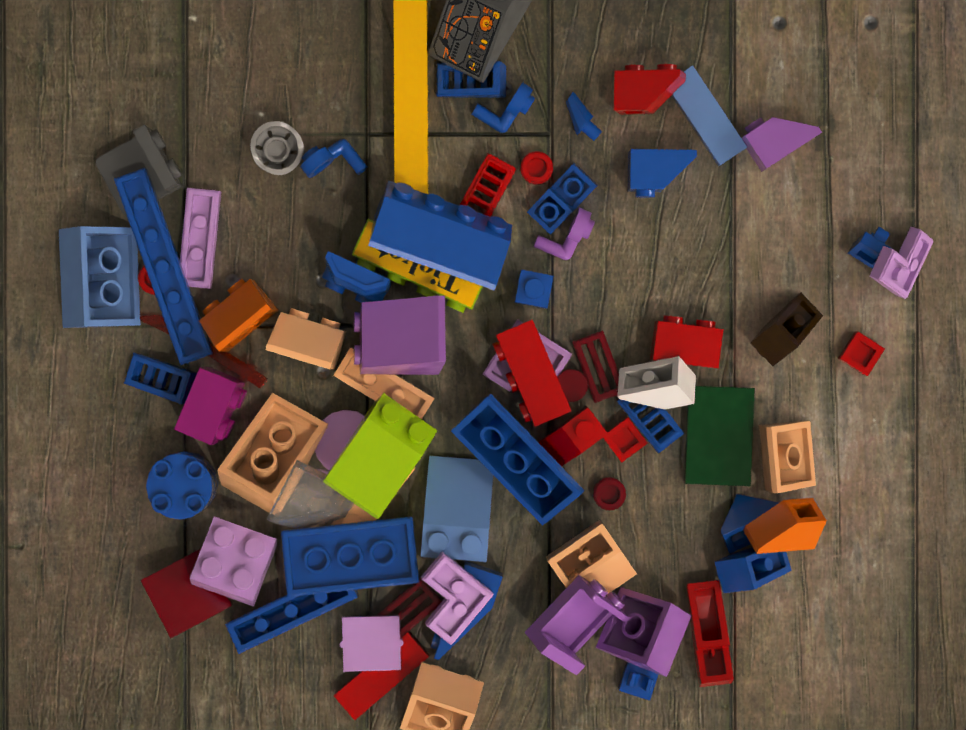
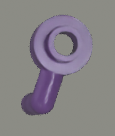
[533,207,595,260]

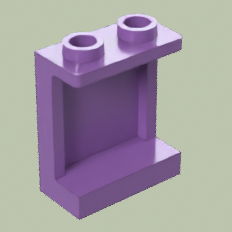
[525,575,630,675]

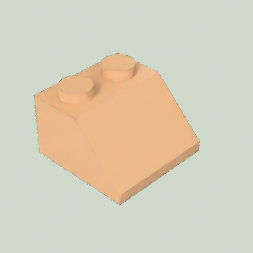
[265,308,347,369]
[400,662,484,730]

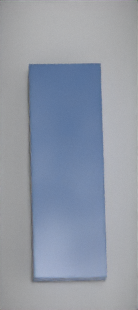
[671,66,747,166]

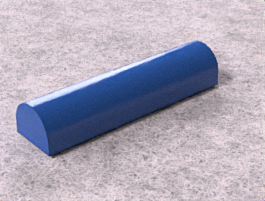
[225,590,359,654]

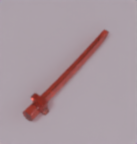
[140,315,268,389]

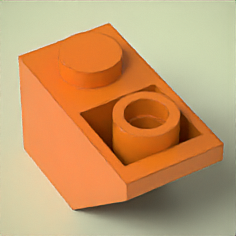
[743,498,827,554]

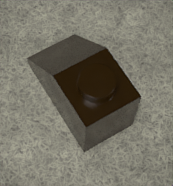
[750,292,823,366]

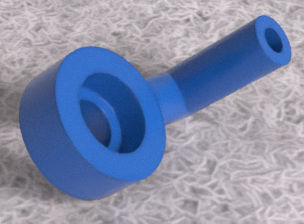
[471,82,536,133]
[300,139,368,178]

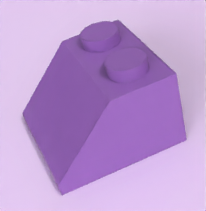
[596,587,691,677]

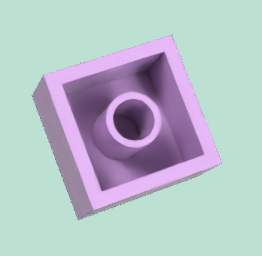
[190,517,277,607]

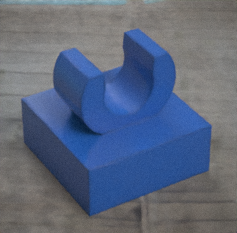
[848,227,892,269]
[618,662,658,701]

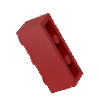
[493,319,571,427]

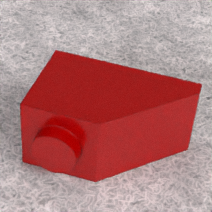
[538,406,608,466]

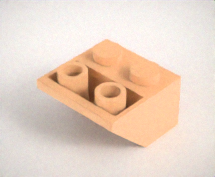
[546,520,637,593]

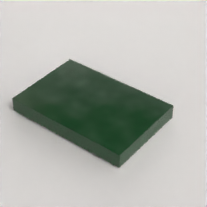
[684,386,755,486]

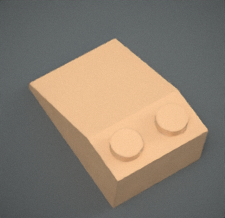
[217,393,328,517]

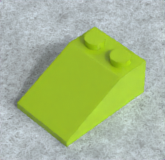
[323,393,438,519]

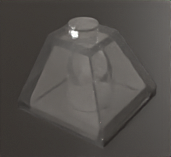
[267,460,354,529]

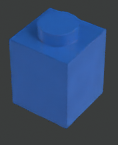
[514,269,554,309]

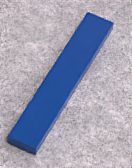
[114,168,213,365]

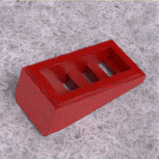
[459,153,516,217]

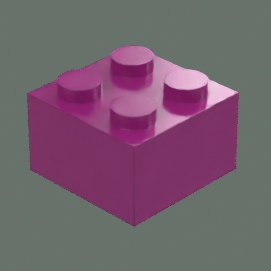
[174,367,248,445]

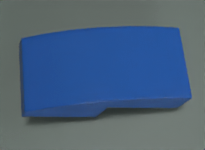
[527,163,598,235]

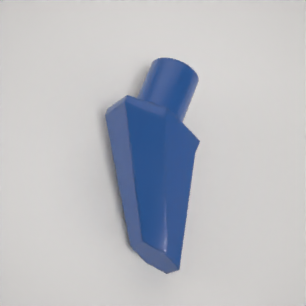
[566,92,602,141]

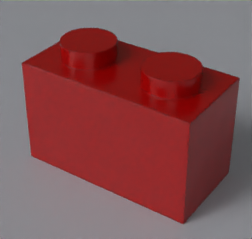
[650,315,724,369]

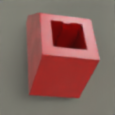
[614,64,686,115]

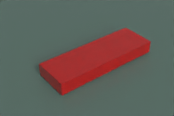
[334,631,429,721]

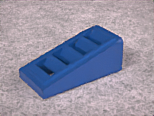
[437,61,507,98]
[124,353,197,404]
[617,399,684,453]

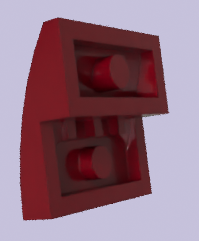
[140,548,233,639]

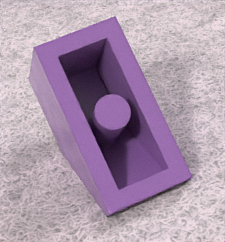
[742,117,822,172]

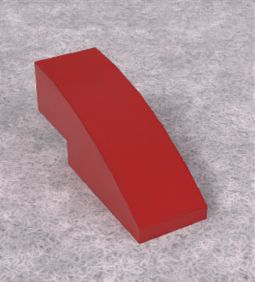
[687,580,734,687]

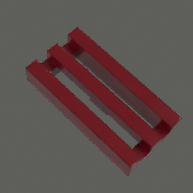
[572,331,619,403]
[375,577,443,638]

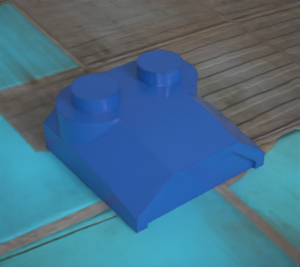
[321,251,393,303]

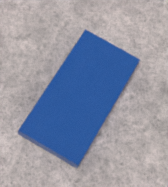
[281,517,420,597]

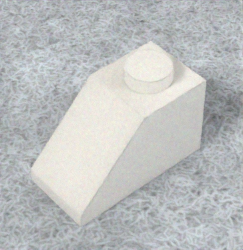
[617,356,696,410]

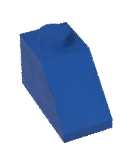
[628,149,697,198]
[715,547,792,593]

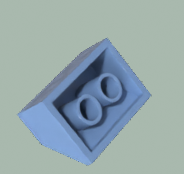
[59,226,141,328]

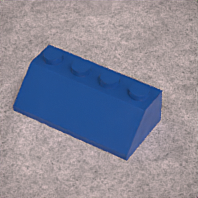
[368,180,512,291]
[451,394,585,526]

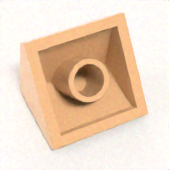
[759,421,816,493]

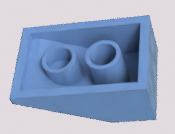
[421,455,493,562]

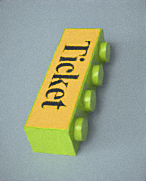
[352,219,483,313]

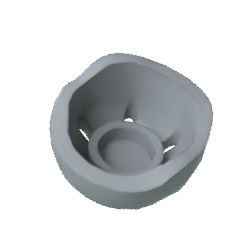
[250,121,304,175]

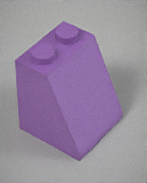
[353,296,446,375]

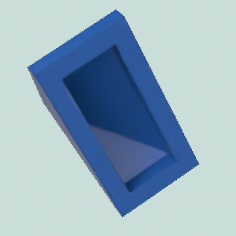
[720,494,779,554]

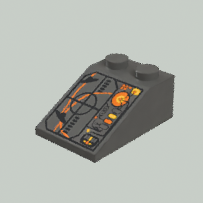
[428,0,532,83]

